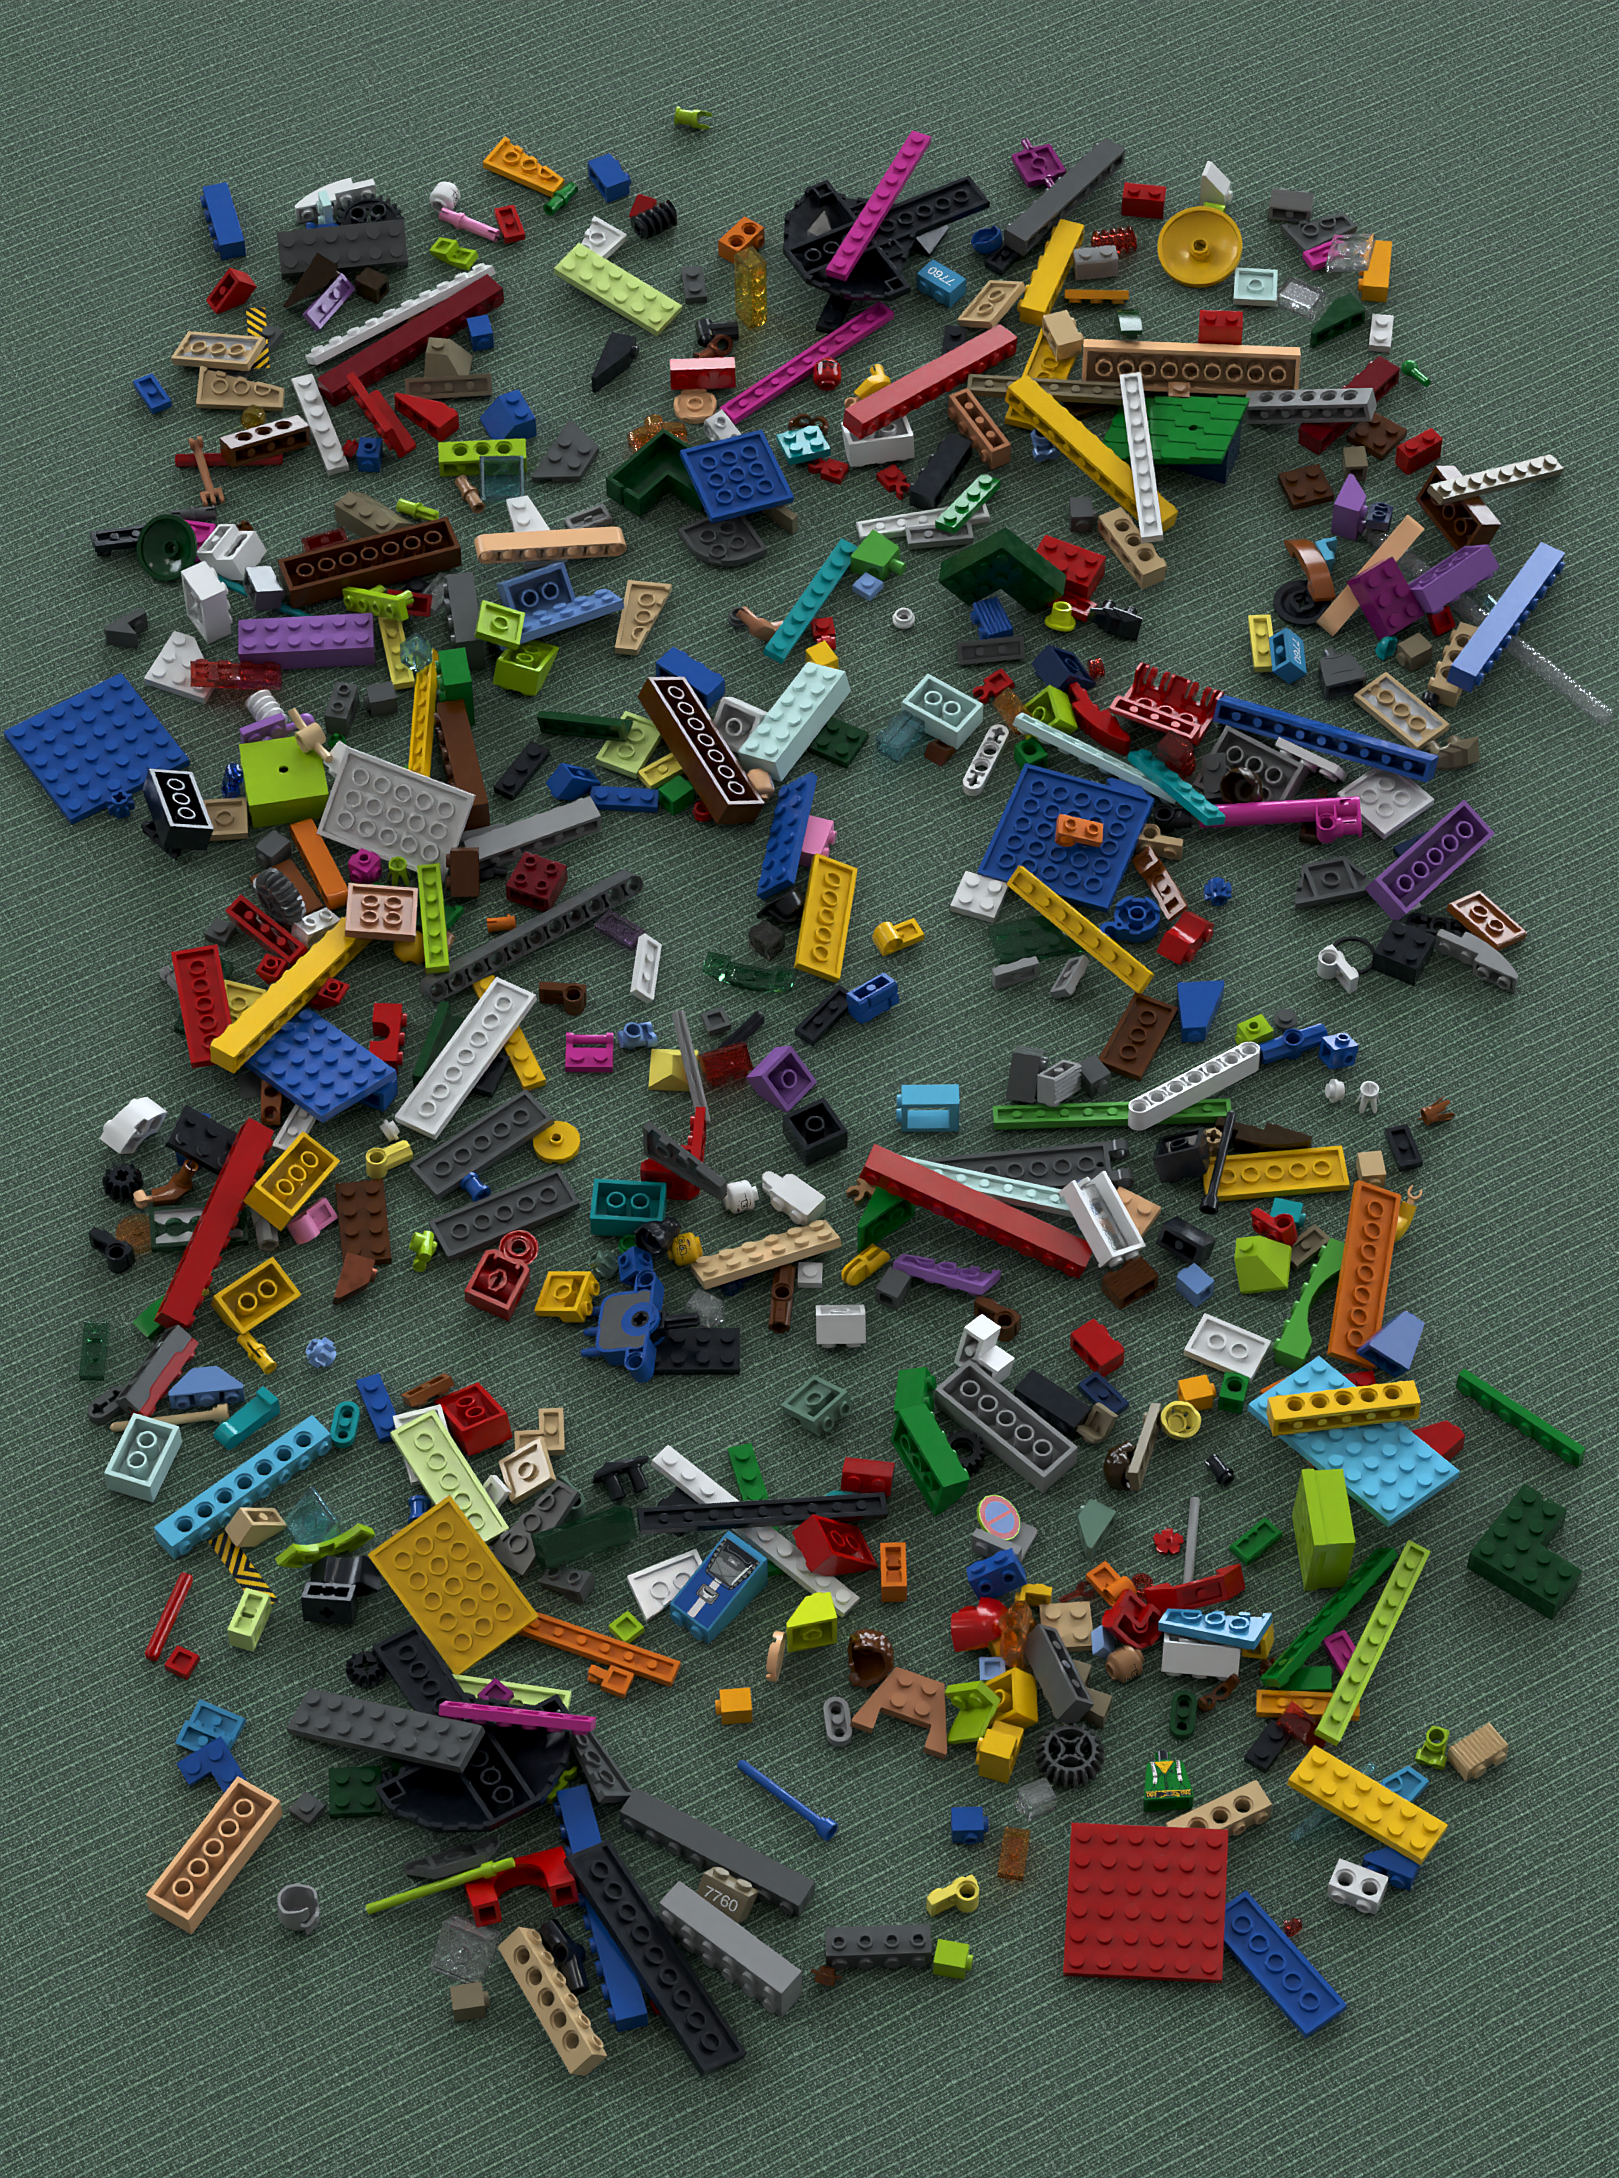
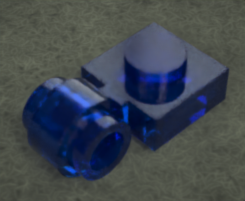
[221,763,244,799]

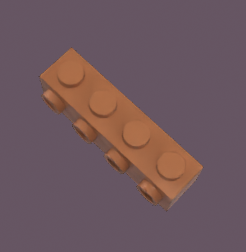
[947,388,1011,470]

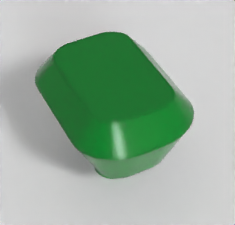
[328,733,346,747]

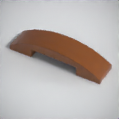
[1284,539,1336,602]
[1131,846,1188,922]

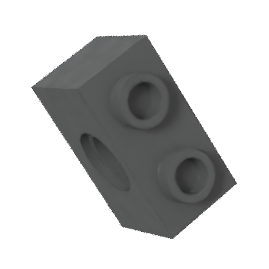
[324,681,360,736]

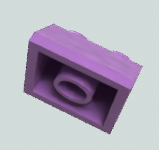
[1331,473,1368,541]
[746,1046,817,1113]

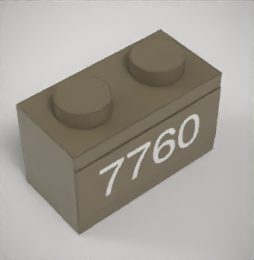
[696,1867,759,1924]

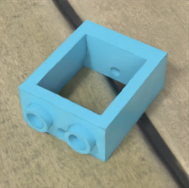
[896,1084,959,1132]

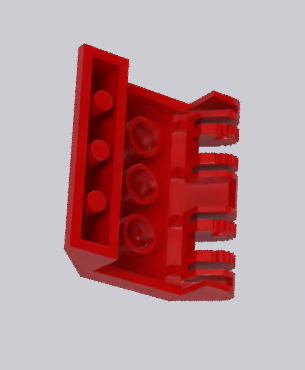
[1108,662,1224,746]

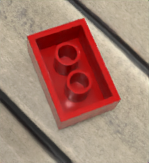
[1036,535,1106,600]

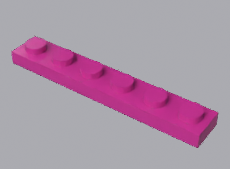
[439,1701,596,1735]

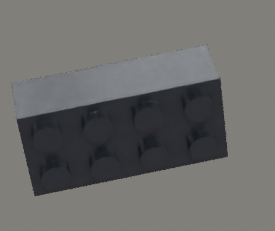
[142,769,214,850]

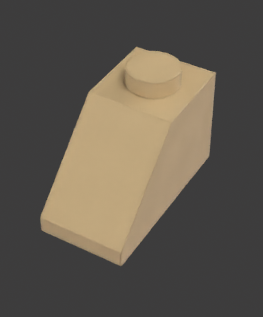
[224,1508,287,1547]

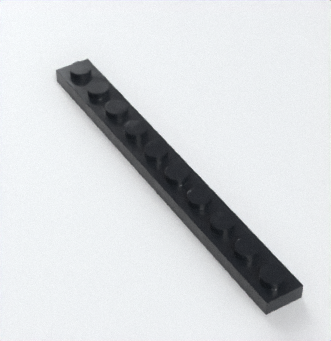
[636,1492,888,1535]

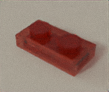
[1276,1701,1327,1750]

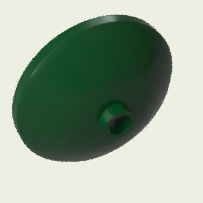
[137,514,197,581]

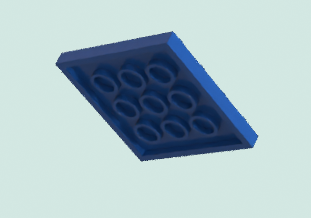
[680,430,794,524]

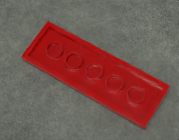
[171,944,232,1069]

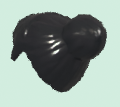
[634,1217,681,1260]

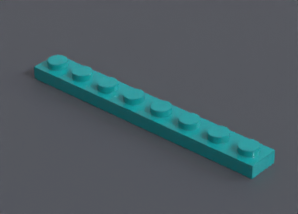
[762,538,858,664]

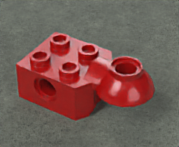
[464,1230,539,1321]

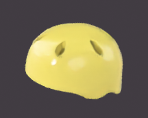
[1160,1401,1201,1440]

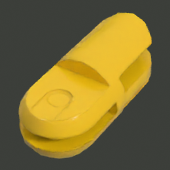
[841,1243,890,1286]

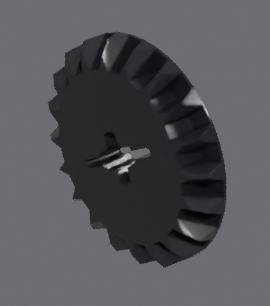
[1273,580,1331,628]

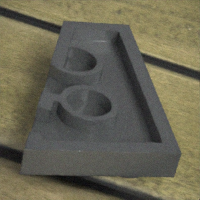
[1281,213,1357,254]

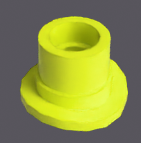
[1045,601,1076,632]

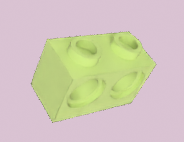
[227,1588,272,1652]

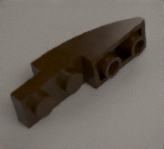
[1215,1116,1313,1154]

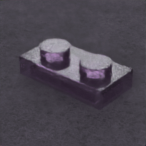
[595,909,646,951]

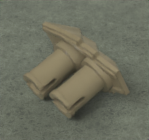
[1426,735,1479,771]

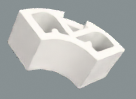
[100,1097,167,1154]

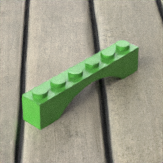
[1272,1238,1345,1371]

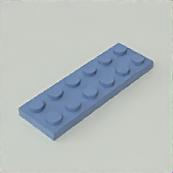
[492,589,625,651]

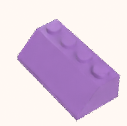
[1408,545,1500,614]

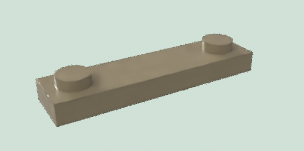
[405,373,492,399]
[1125,1403,1162,1491]

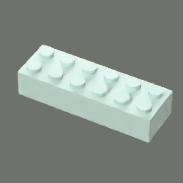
[738,662,851,782]

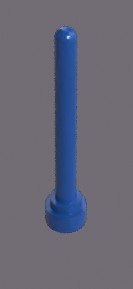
[737,1760,839,1841]

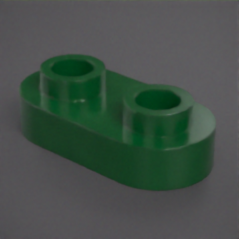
[1169,1690,1197,1740]

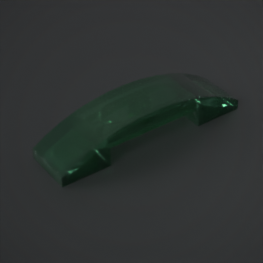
[702,951,798,993]

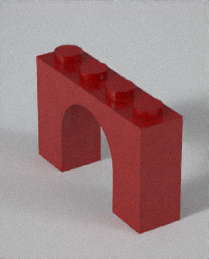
[461,1846,579,1928]

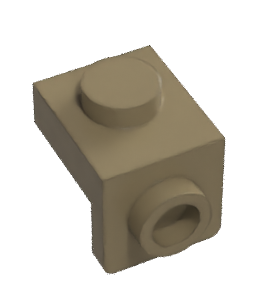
[1076,1402,1118,1444]

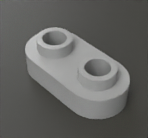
[823,1697,852,1747]

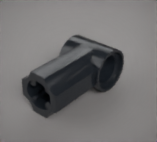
[695,318,739,347]

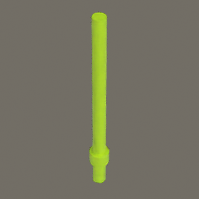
[366,1857,515,1915]

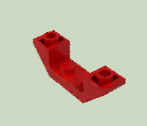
[255,953,350,1011]
[1144,1564,1246,1613]

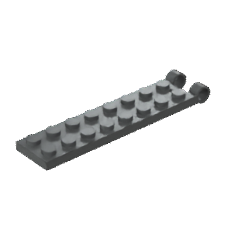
[920,1139,1135,1190]

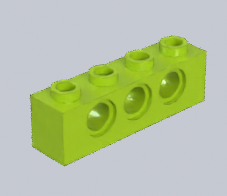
[438,438,527,477]

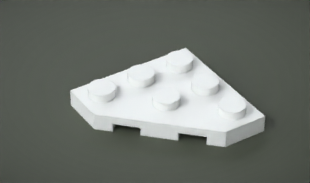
[144,631,215,704]

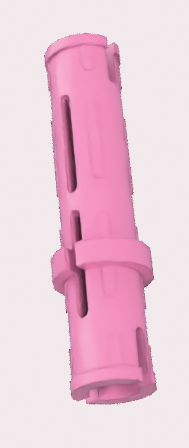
[439,207,500,243]

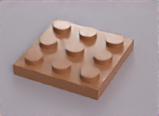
[345,883,418,942]

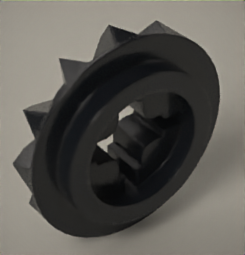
[346,1649,386,1687]

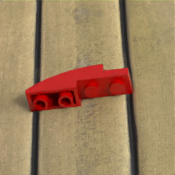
[1068,682,1131,756]

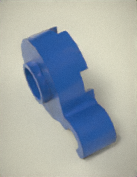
[1100,895,1160,943]

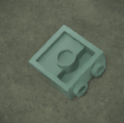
[780,1375,853,1436]

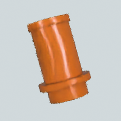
[487,914,516,933]

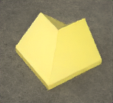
[648,1049,699,1091]

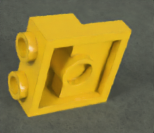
[534,1271,600,1322]

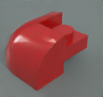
[1102,1589,1164,1649]
[951,1597,1013,1652]

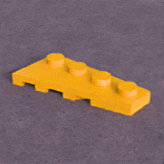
[483,136,565,198]

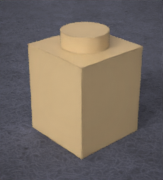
[1356,1151,1386,1188]

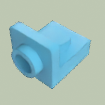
[1315,537,1338,573]

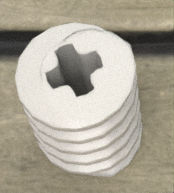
[245,689,288,725]

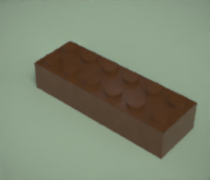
[433,699,490,832]

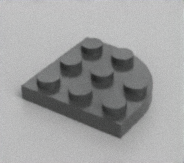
[678,515,768,567]

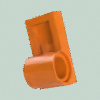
[1055,814,1103,847]
[1086,1561,1137,1608]

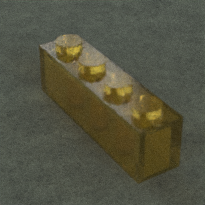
[734,246,767,330]

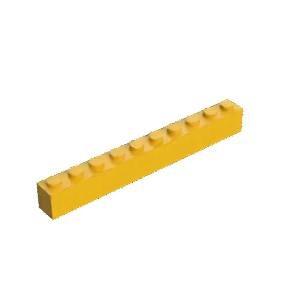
[1005,374,1178,532]
[210,916,373,1074]

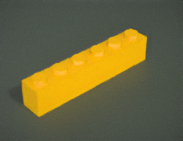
[1017,219,1084,327]

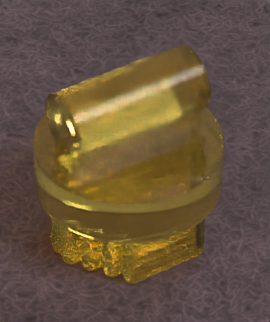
[240,405,267,430]

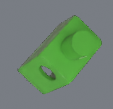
[850,530,906,581]

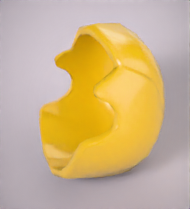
[393,930,425,965]

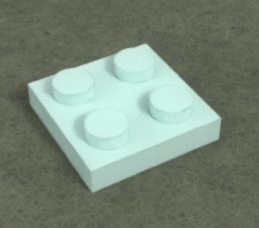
[1233,268,1278,307]

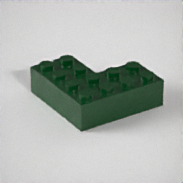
[606,428,705,517]
[938,527,1067,613]
[1467,1484,1583,1620]

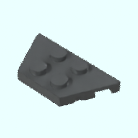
[531,420,599,483]
[1294,856,1371,910]
[402,1834,501,1880]

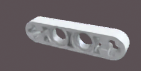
[963,724,1009,796]

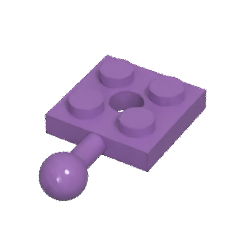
[239,713,315,744]

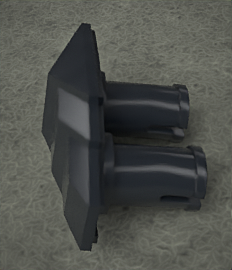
[1087,599,1143,641]
[591,1456,649,1502]

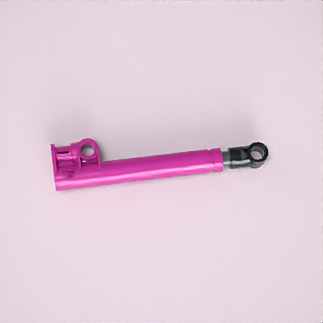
[1154,796,1362,843]

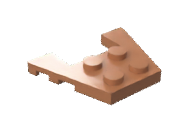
[850,1667,947,1759]

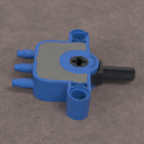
[581,1269,700,1383]

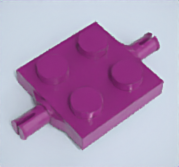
[1011,138,1066,189]

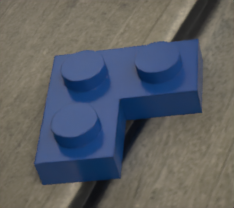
[176,1736,247,1793]

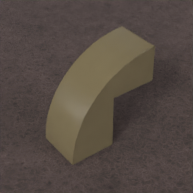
[1072,1659,1112,1729]

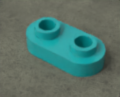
[330,1401,360,1448]

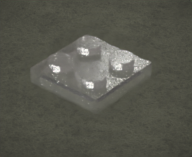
[1325,234,1376,272]

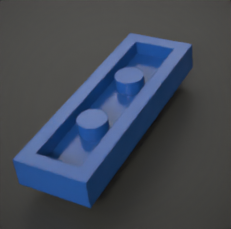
[590,786,659,813]
[356,1373,396,1444]

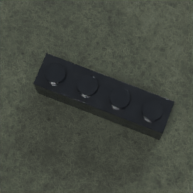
[908,432,973,511]

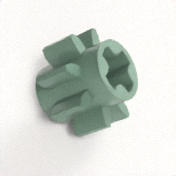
[588,1249,618,1280]

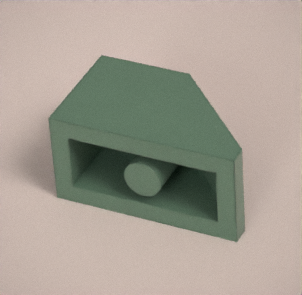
[1076,1498,1117,1561]

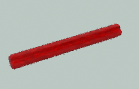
[175,453,283,467]

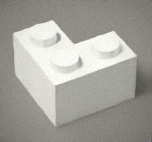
[954,1314,1015,1384]

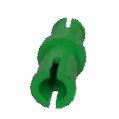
[543,182,579,216]

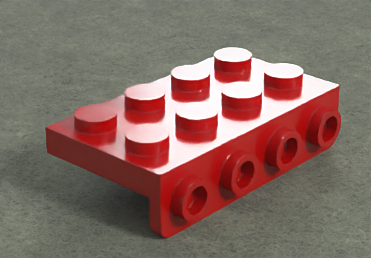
[346,372,417,458]

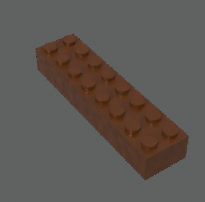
[278,517,462,609]
[637,677,765,824]

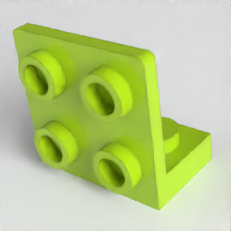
[944,1681,1001,1745]

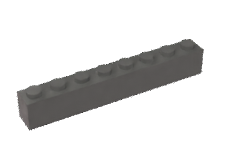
[1004,137,1126,256]
[620,1788,815,1918]

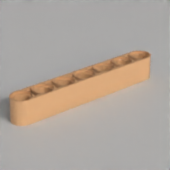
[1316,515,1425,637]
[474,527,627,564]

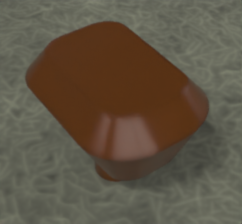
[236,520,253,531]

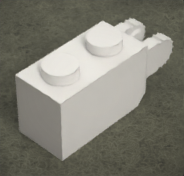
[762,1171,826,1226]

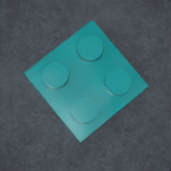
[776,425,831,465]

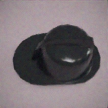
[756,886,805,923]

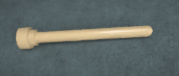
[110,1404,230,1432]

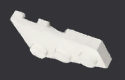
[581,216,627,259]
[627,1549,702,1623]

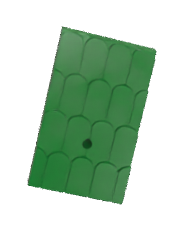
[1103,396,1250,484]

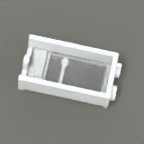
[1059,1171,1146,1268]

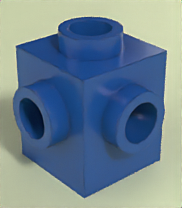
[1318,1033,1358,1069]
[617,1246,654,1287]

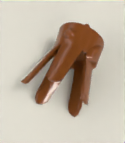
[1418,1096,1455,1126]

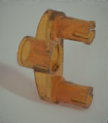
[627,414,688,454]
[998,1600,1037,1673]

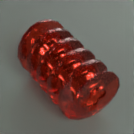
[1091,226,1137,255]

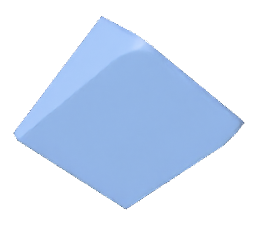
[1091,1625,1115,1658]

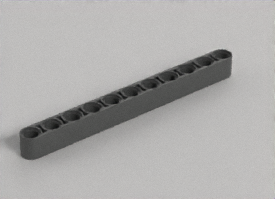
[419,870,643,1002]

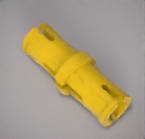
[237,1331,277,1374]

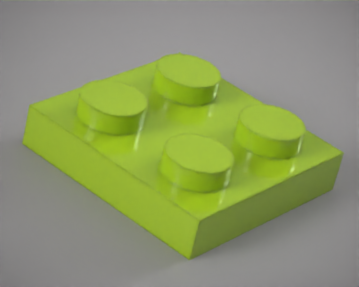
[474,600,525,650]

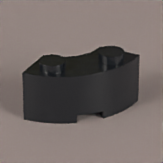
[310,1555,382,1597]

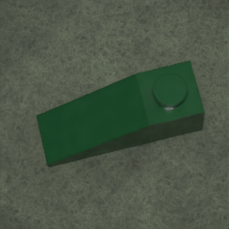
[1310,293,1366,349]

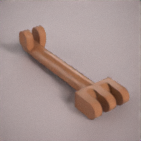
[188,436,225,507]

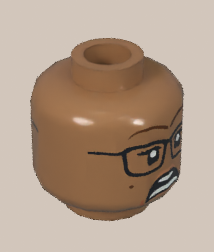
[1105,1645,1145,1683]

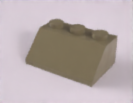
[334,491,414,538]

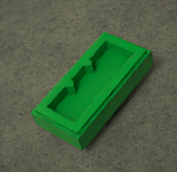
[1229,1517,1283,1566]

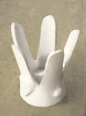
[1355,1081,1380,1113]

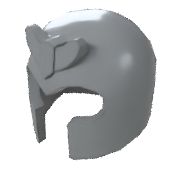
[277,1883,320,1935]

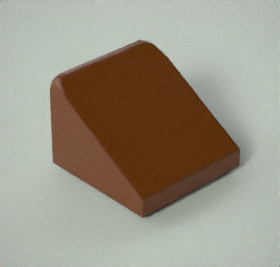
[924,739,958,766]

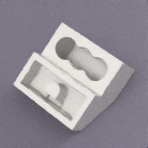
[197,524,267,581]

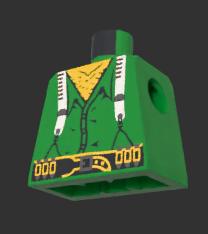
[1143,1750,1194,1812]

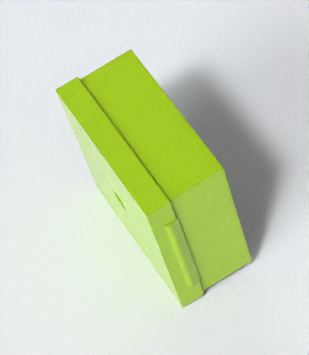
[239,736,329,828]
[1292,1469,1356,1591]

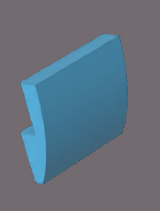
[175,1699,247,1752]

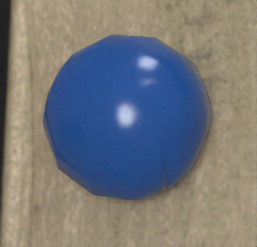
[970,225,1003,255]

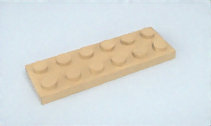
[690,1220,842,1290]

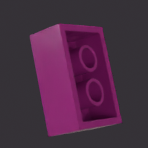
[1347,556,1424,640]

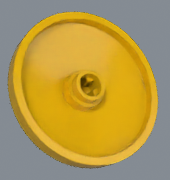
[1157,206,1243,288]

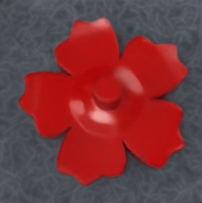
[1153,1527,1184,1555]

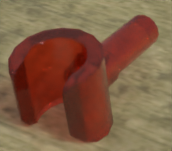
[1058,1581,1095,1603]

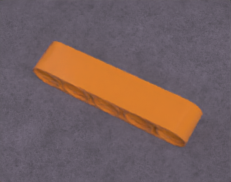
[289,818,348,911]

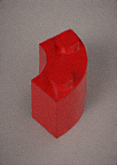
[1156,911,1215,965]

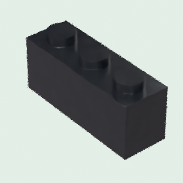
[1014,1369,1092,1440]

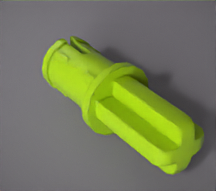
[396,498,439,521]

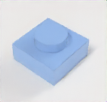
[852,572,883,601]
[979,1657,1005,1683]

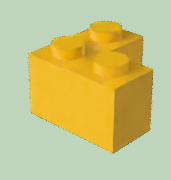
[975,1720,1024,1784]

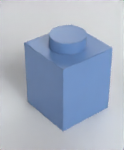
[1176,1263,1215,1308]

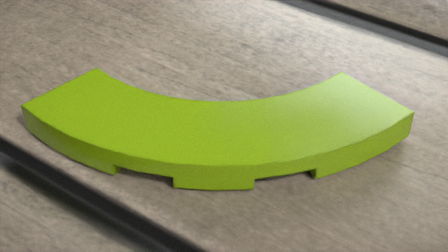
[275,1523,375,1568]

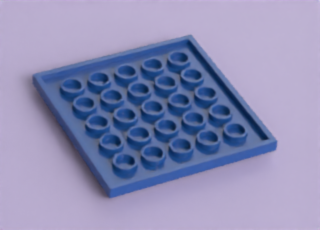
[3,673,190,825]
[977,763,1155,913]

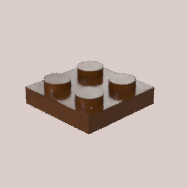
[1346,412,1407,461]
[1277,464,1334,511]

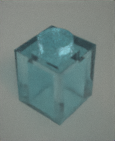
[400,632,432,674]

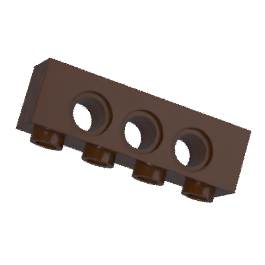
[220,415,311,468]

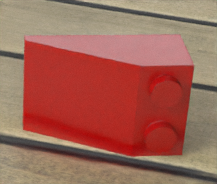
[434,1382,513,1456]
[792,1514,878,1576]

